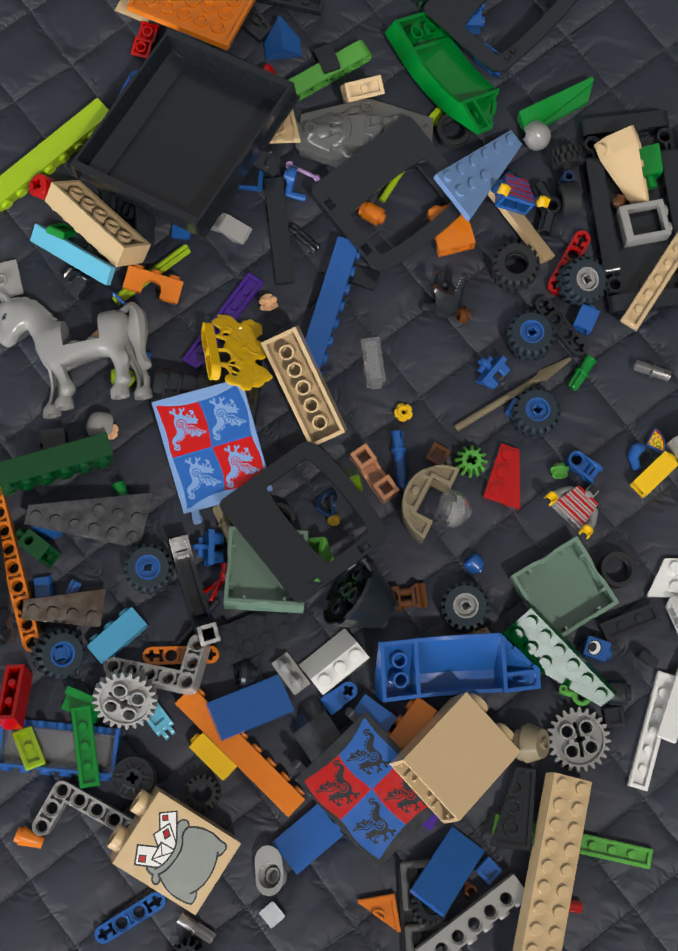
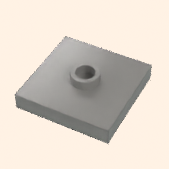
[0,259,25,302]

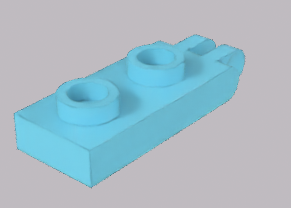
[137,694,176,740]

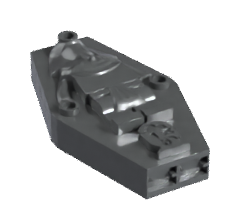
[296,99,433,168]

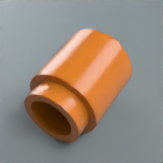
[358,202,387,226]

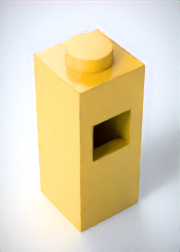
[630,451,678,498]
[189,733,238,781]

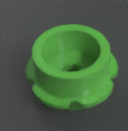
[550,463,569,479]

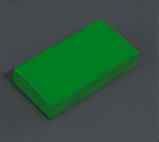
[46,222,78,240]

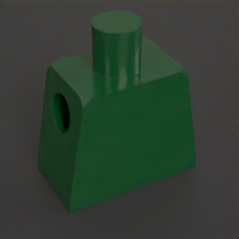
[15,528,61,569]

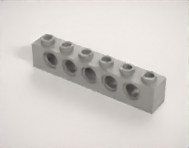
[414,874,524,951]

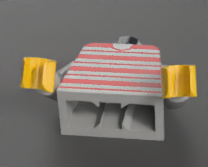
[543,484,599,539]

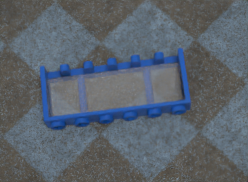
[0,719,123,781]

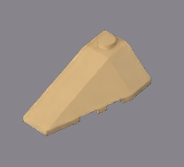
[594,125,649,204]

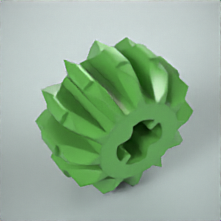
[454,445,487,478]

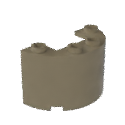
[400,465,460,545]

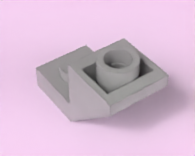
[211,213,252,245]

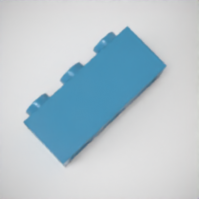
[87,607,149,665]

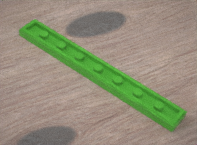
[491,814,653,869]

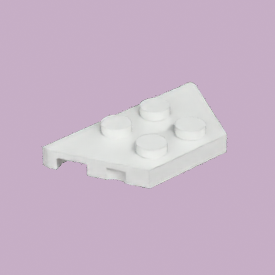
[646,558,678,598]

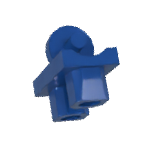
[476,355,511,389]
[192,529,224,566]

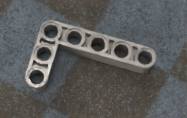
[103,635,210,695]
[32,781,133,836]

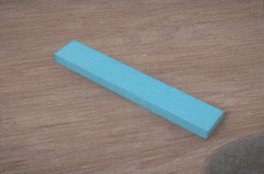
[30,223,116,285]

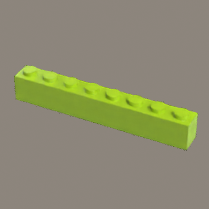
[0,98,109,212]

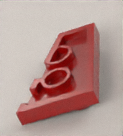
[483,443,520,510]

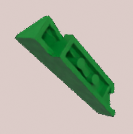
[517,77,594,135]

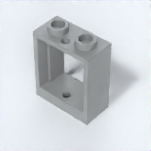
[616,199,673,248]

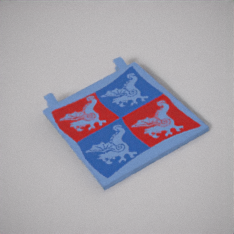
[152,382,273,525]

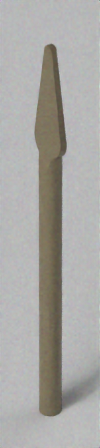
[454,357,571,432]

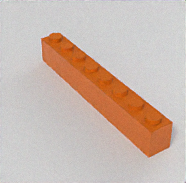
[175,688,305,817]

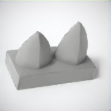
[271,652,310,695]

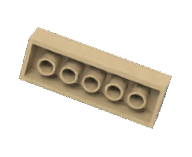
[45,180,151,267]
[261,325,347,445]

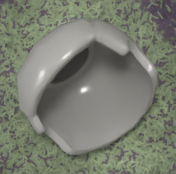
[523,120,551,151]
[86,411,113,437]

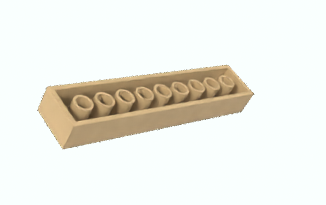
[513,772,592,951]

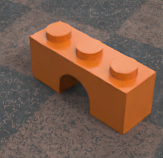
[122,264,184,305]

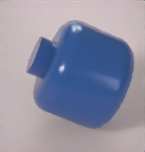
[463,553,485,574]

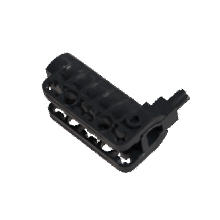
[153,360,263,425]

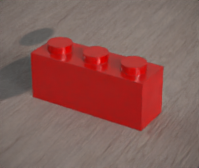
[0,664,33,730]

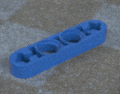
[94,891,167,944]

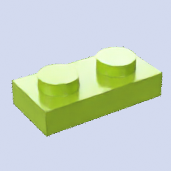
[12,726,45,771]

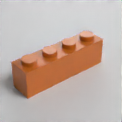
[386,698,437,750]

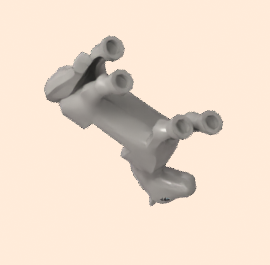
[0,292,153,419]

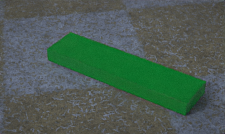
[71,705,101,789]

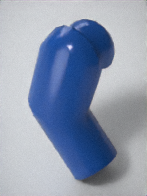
[628,443,645,471]

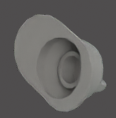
[255,845,287,896]

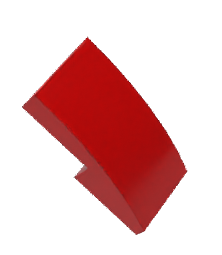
[131,21,160,59]

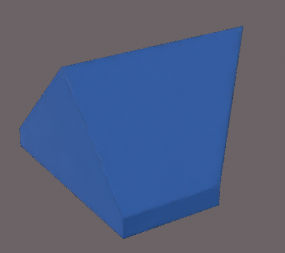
[264,15,302,61]

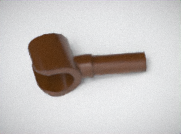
[464,880,477,900]

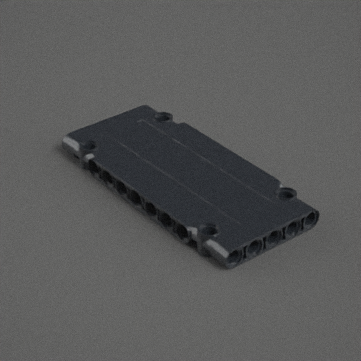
[579,110,678,316]

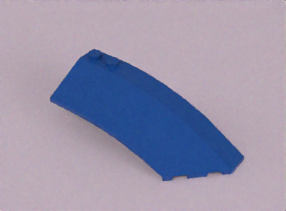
[375,633,541,702]

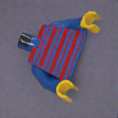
[491,171,551,215]

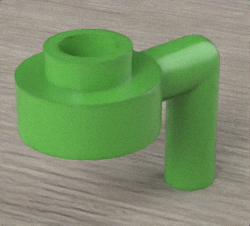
[558,685,590,707]

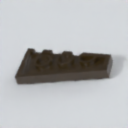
[21,588,106,627]

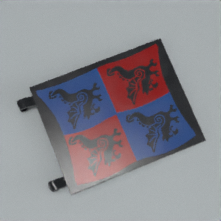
[292,707,434,868]

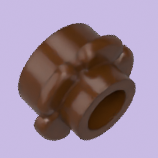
[613,193,626,210]
[456,306,471,324]

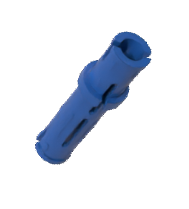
[391,430,408,489]

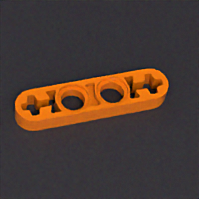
[142,645,220,665]

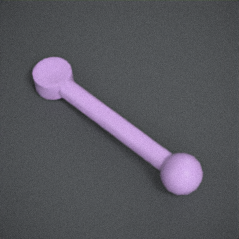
[286,161,321,182]

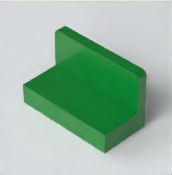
[61,686,100,724]

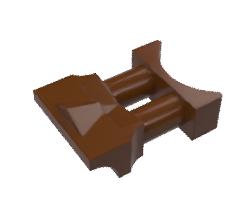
[391,583,428,612]

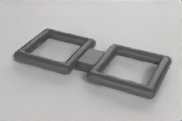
[400,859,448,951]

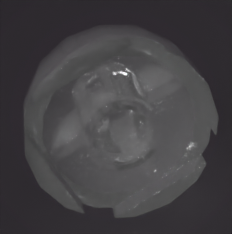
[436,488,472,528]

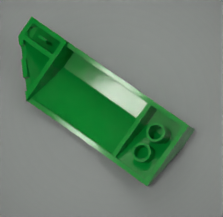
[385,12,499,135]

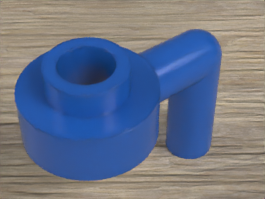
[284,166,307,202]

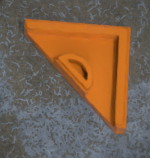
[358,893,401,932]

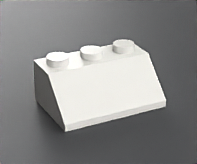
[299,628,370,696]

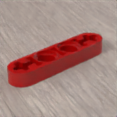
[547,230,591,295]

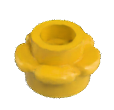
[394,403,413,422]

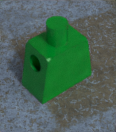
[639,143,663,190]

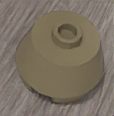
[513,723,550,763]

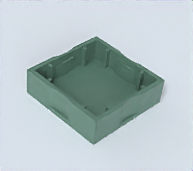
[224,526,308,613]
[508,536,619,637]

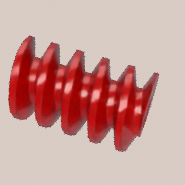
[28,174,58,200]

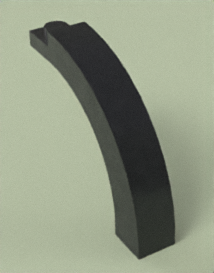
[168,533,221,646]

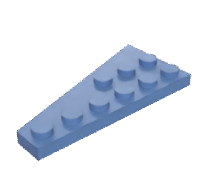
[433,130,522,222]

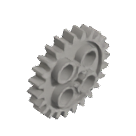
[92,668,158,730]
[547,707,611,772]

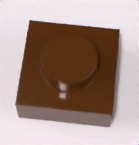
[425,442,451,465]

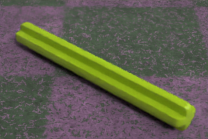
[112,244,191,305]

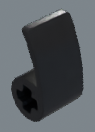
[312,43,341,74]

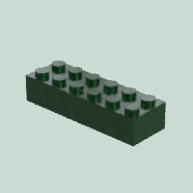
[0,432,113,496]

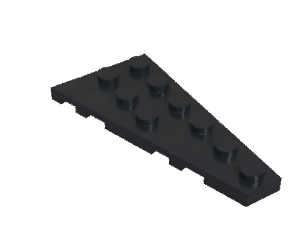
[24,492,153,548]

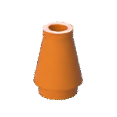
[13,826,45,849]

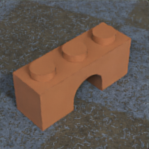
[350,443,399,504]

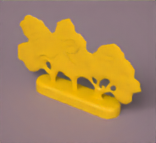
[201,314,273,391]

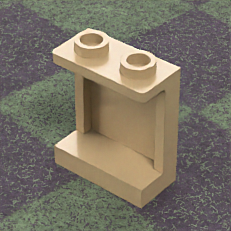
[340,75,385,104]

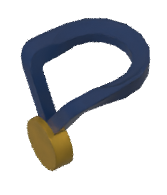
[315,490,340,526]

